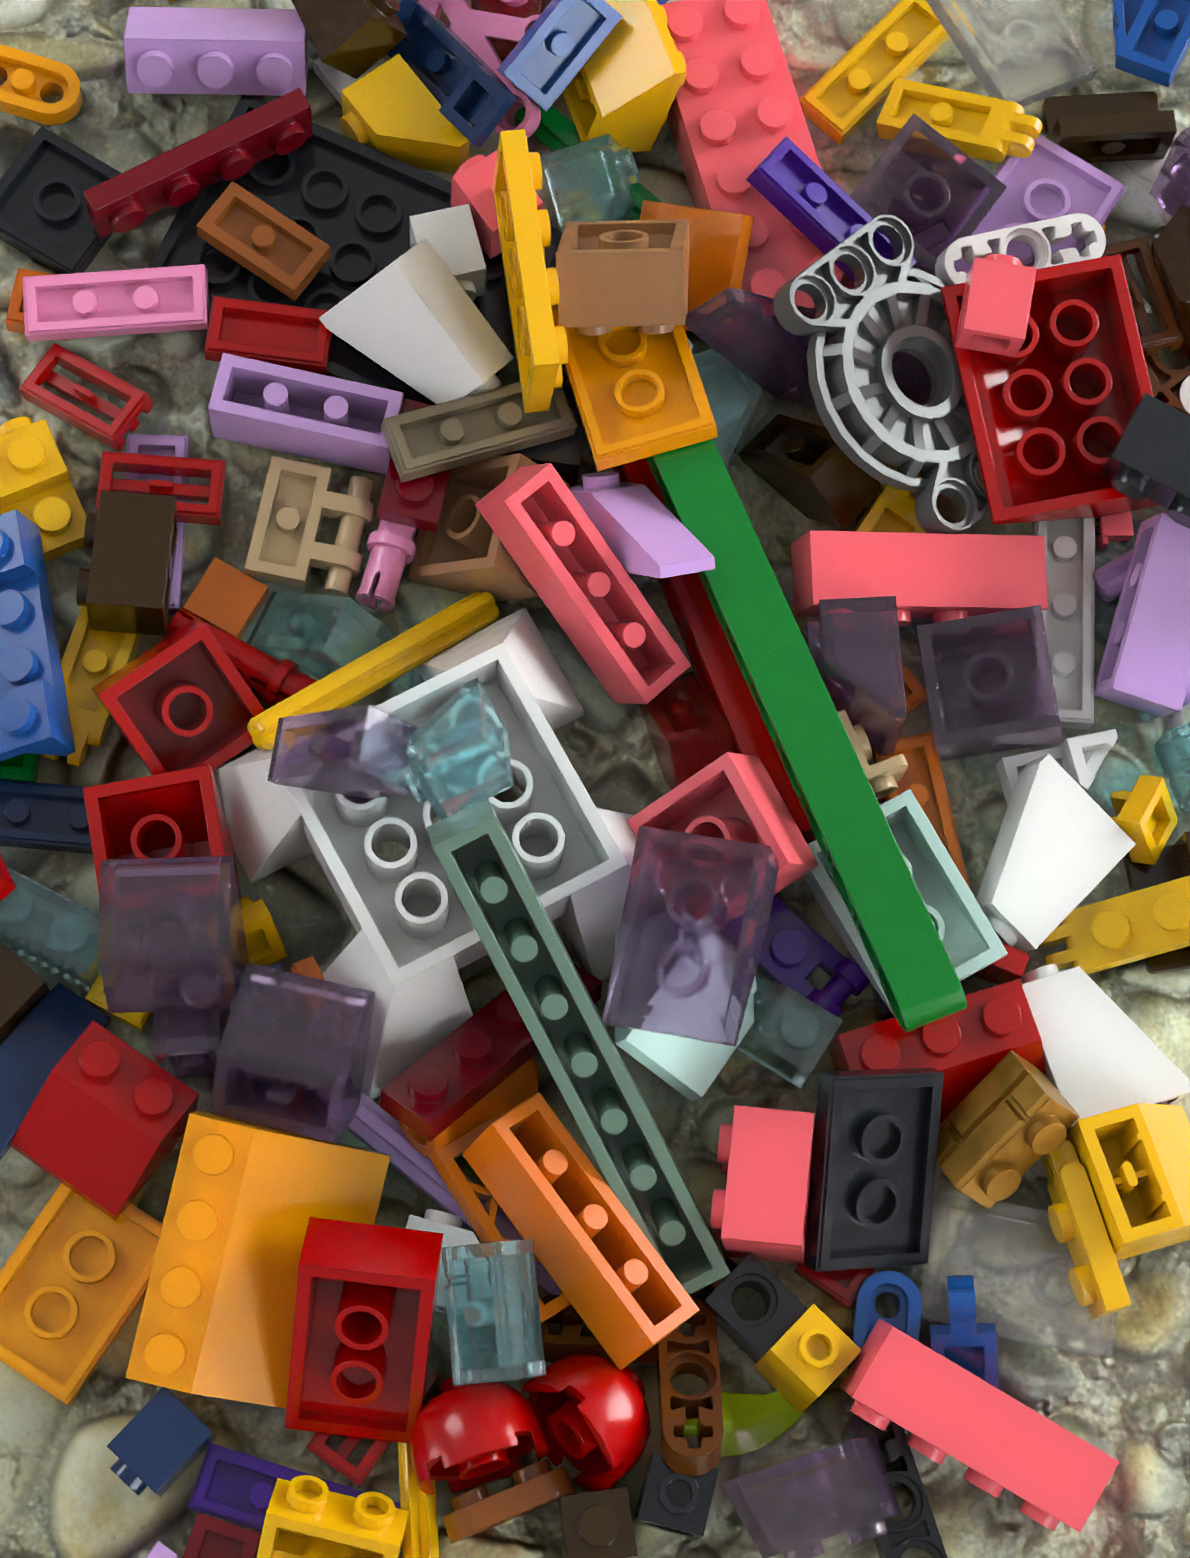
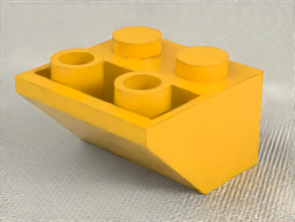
[562,0,686,155]
[1065,1103,1190,1261]

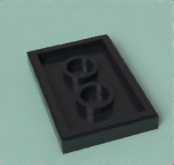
[804,1068,944,1272]

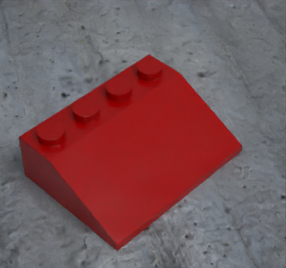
[940,254,1160,525]

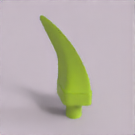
[684,1390,812,1458]

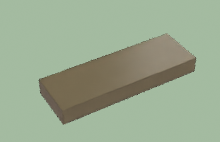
[381,382,578,483]

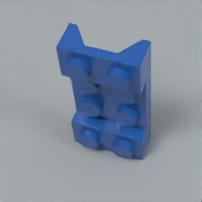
[0,509,75,761]

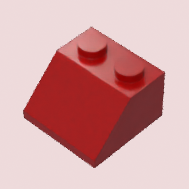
[83,765,242,922]
[10,1020,199,1221]

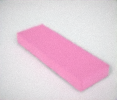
[23,264,210,342]

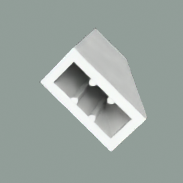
[319,238,514,404]
[976,753,1136,952]
[1021,964,1190,1135]

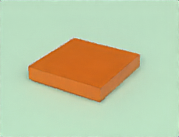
[640,200,754,338]

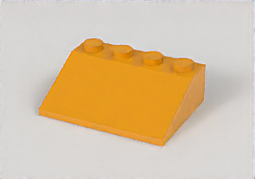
[125,1110,391,1409]

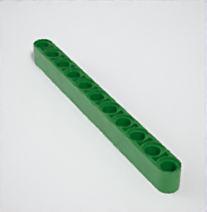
[646,439,967,1033]

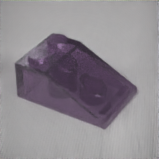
[602,826,780,1046]

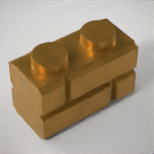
[936,1051,1080,1209]

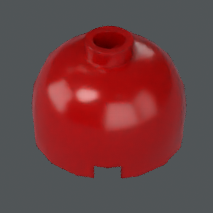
[521,1353,651,1491]
[410,1373,549,1495]

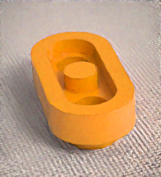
[0,44,83,125]

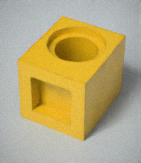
[753,1303,862,1413]

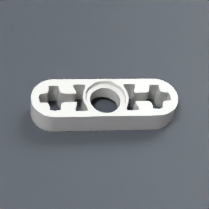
[935,213,1106,285]

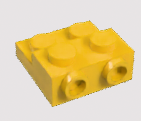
[0,417,86,562]
[257,1475,409,1558]

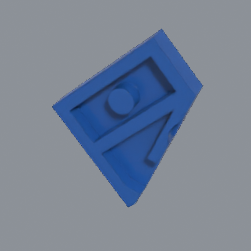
[1111,0,1190,87]

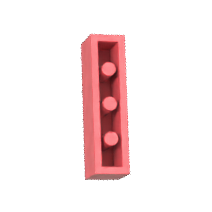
[475,463,691,704]
[791,530,1048,629]
[839,1318,1119,1532]

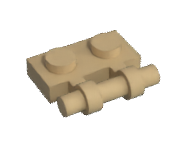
[244,456,375,598]

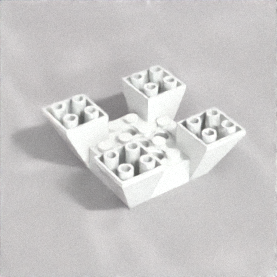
[213,608,674,1101]

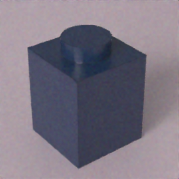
[107,1387,217,1497]

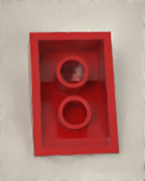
[285,1217,444,1444]

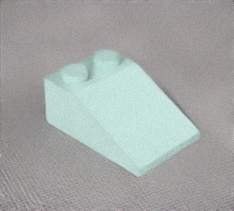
[803,789,1008,1017]

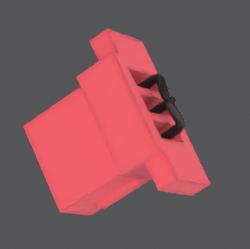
[1095,512,1134,551]

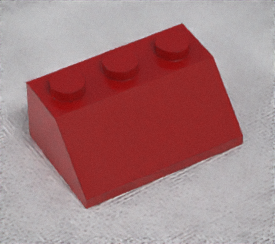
[829,979,1046,1123]

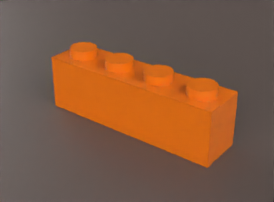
[462,1093,700,1371]

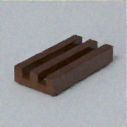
[1101,236,1184,357]

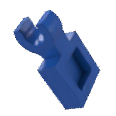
[929,1275,999,1389]

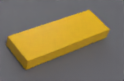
[799,0,956,145]

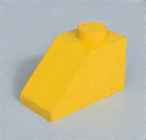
[339,54,470,174]

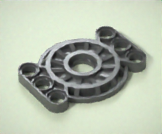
[773,214,989,534]

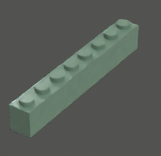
[427,797,731,1295]

